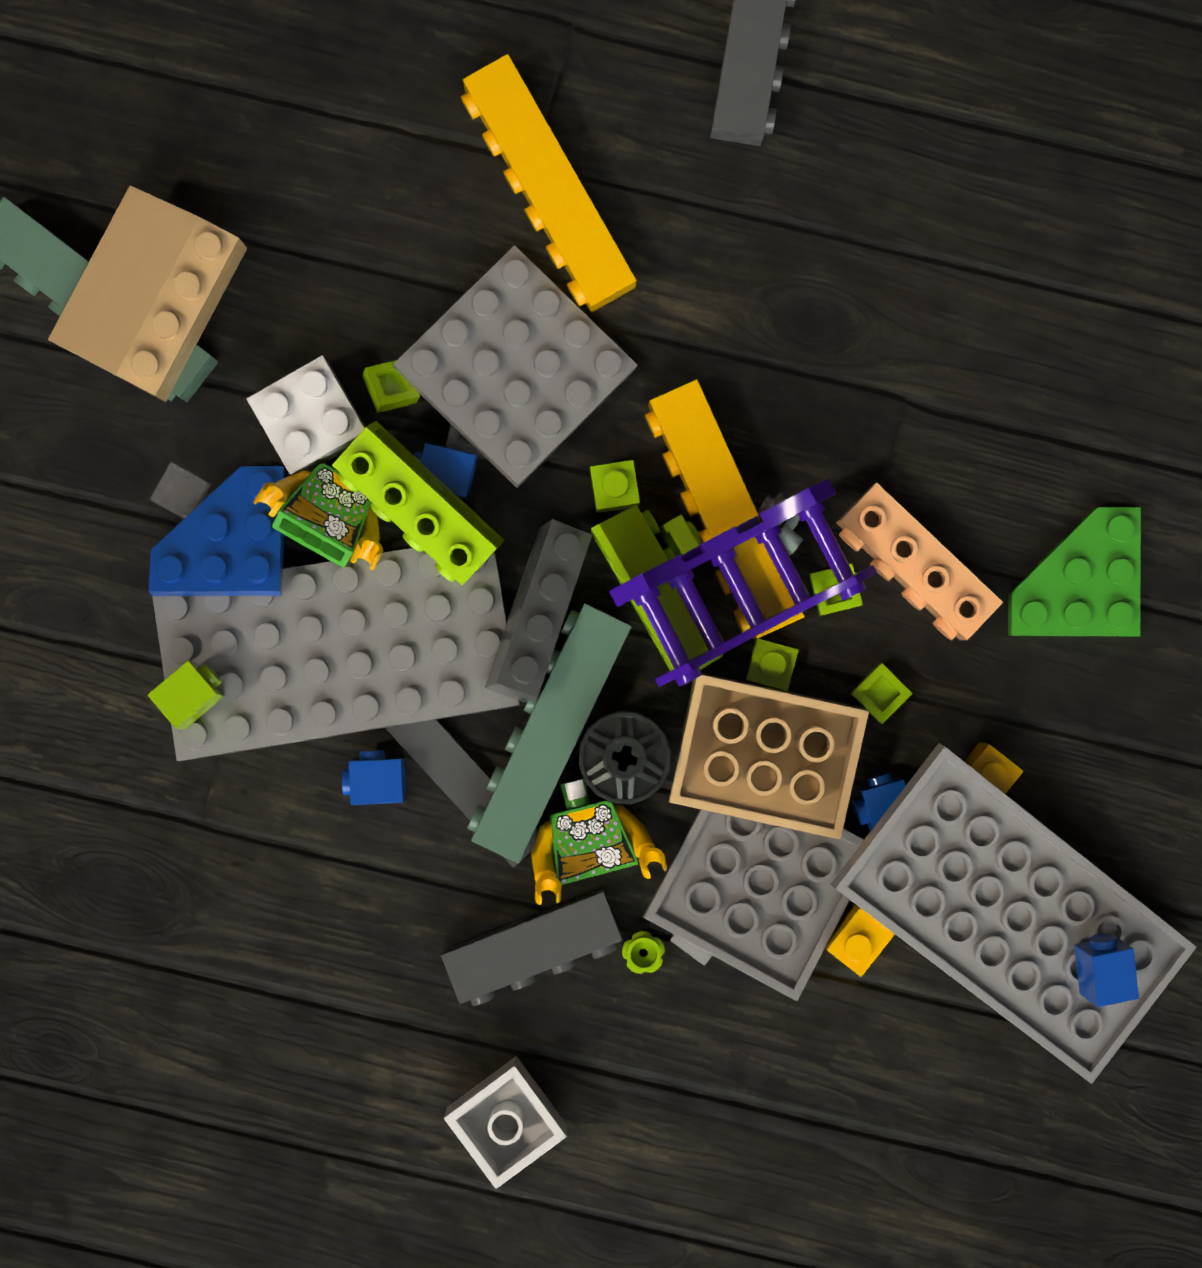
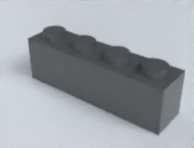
[710,0,795,146]
[485,519,592,703]
[441,887,622,1006]

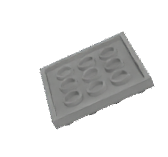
[393,245,638,488]
[643,809,864,1001]

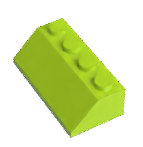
[591,505,724,670]

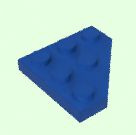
[149,466,287,596]

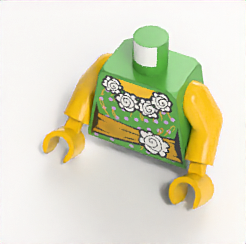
[253,463,383,570]
[531,778,667,905]

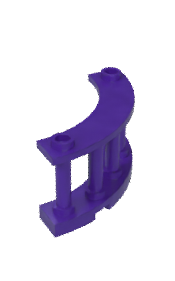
[609,478,877,687]

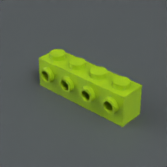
[332,421,505,586]

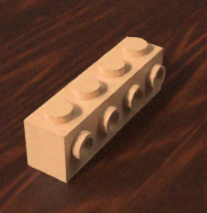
[836,483,1003,641]

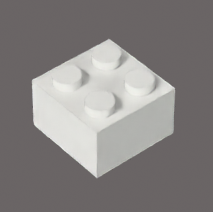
[247,356,366,475]
[444,1056,567,1189]

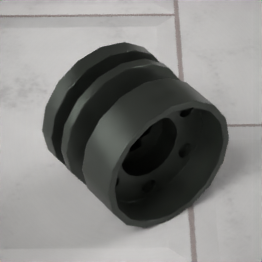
[579,710,671,804]

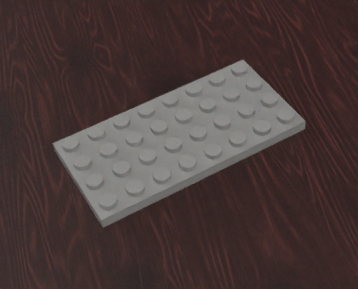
[152,548,520,761]
[830,743,1197,1084]

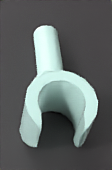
[778,515,803,556]

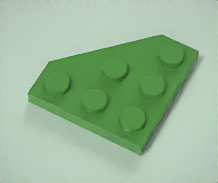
[1008,507,1141,637]

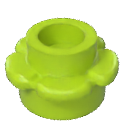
[622,931,665,974]

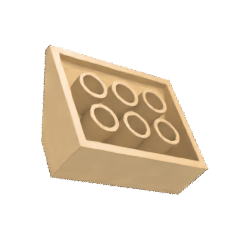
[48,185,247,402]
[669,673,869,840]

